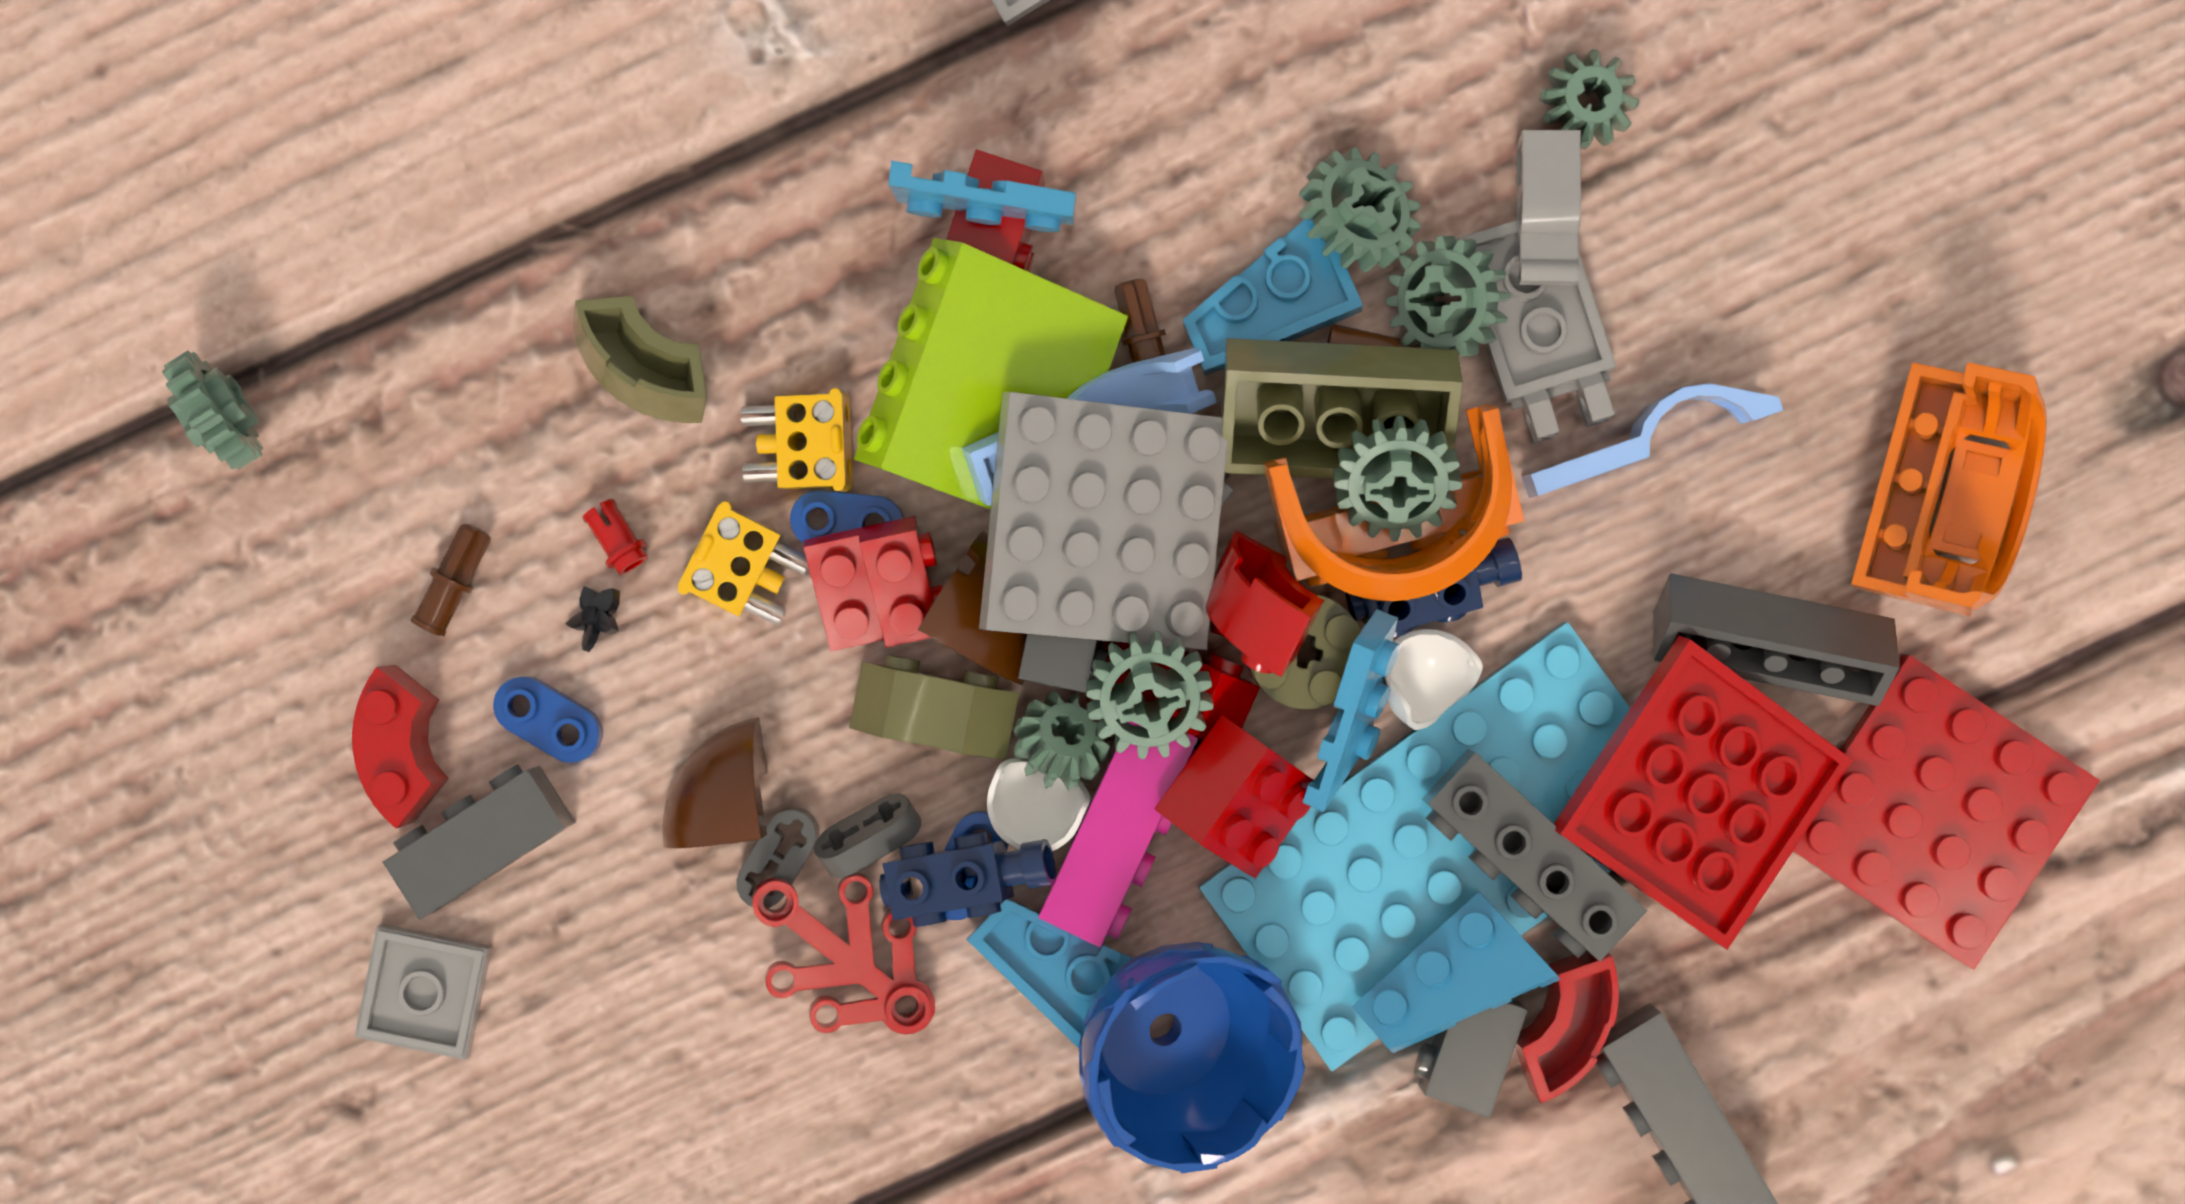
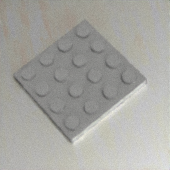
[979,392,1228,650]

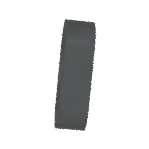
[814,793,921,878]
[736,807,819,908]

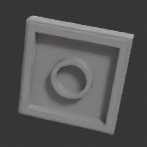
[355,924,492,1060]

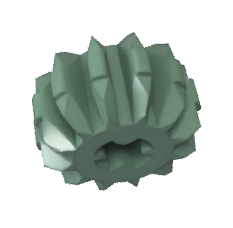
[1539,49,1639,150]
[1014,690,1110,791]

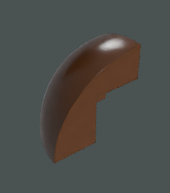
[918,531,1027,685]
[662,717,768,848]

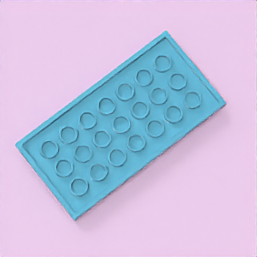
[1198,622,1630,1071]

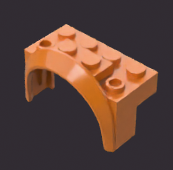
[1851,362,2047,617]
[1262,403,1524,601]

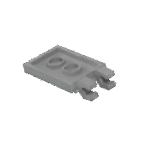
[1455,220,1616,444]

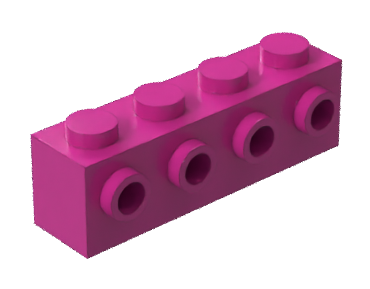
[1038,721,1199,948]

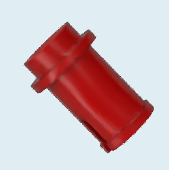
[582,499,648,575]

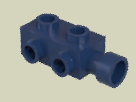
[1345,537,1522,637]
[879,831,1056,927]

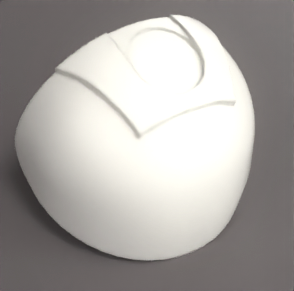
[1383,629,1483,730]
[987,758,1090,851]

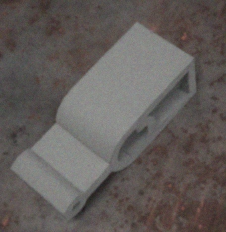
[1516,130,1581,285]

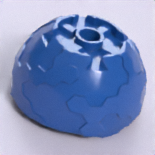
[1079,942,1305,1173]

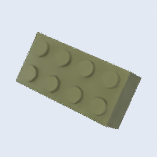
[1221,338,1463,481]

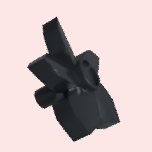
[565,586,620,652]

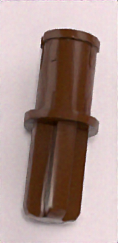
[1114,279,1166,363]
[411,524,491,637]

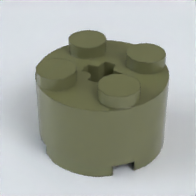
[1248,595,1360,709]

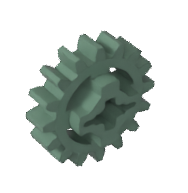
[1299,148,1421,272]
[1386,236,1511,357]
[162,351,263,470]
[1333,415,1462,541]
[1086,631,1214,759]

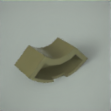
[573,296,707,423]
[849,655,1019,760]

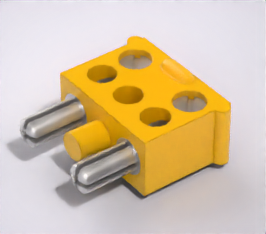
[740,388,853,493]
[677,501,808,626]

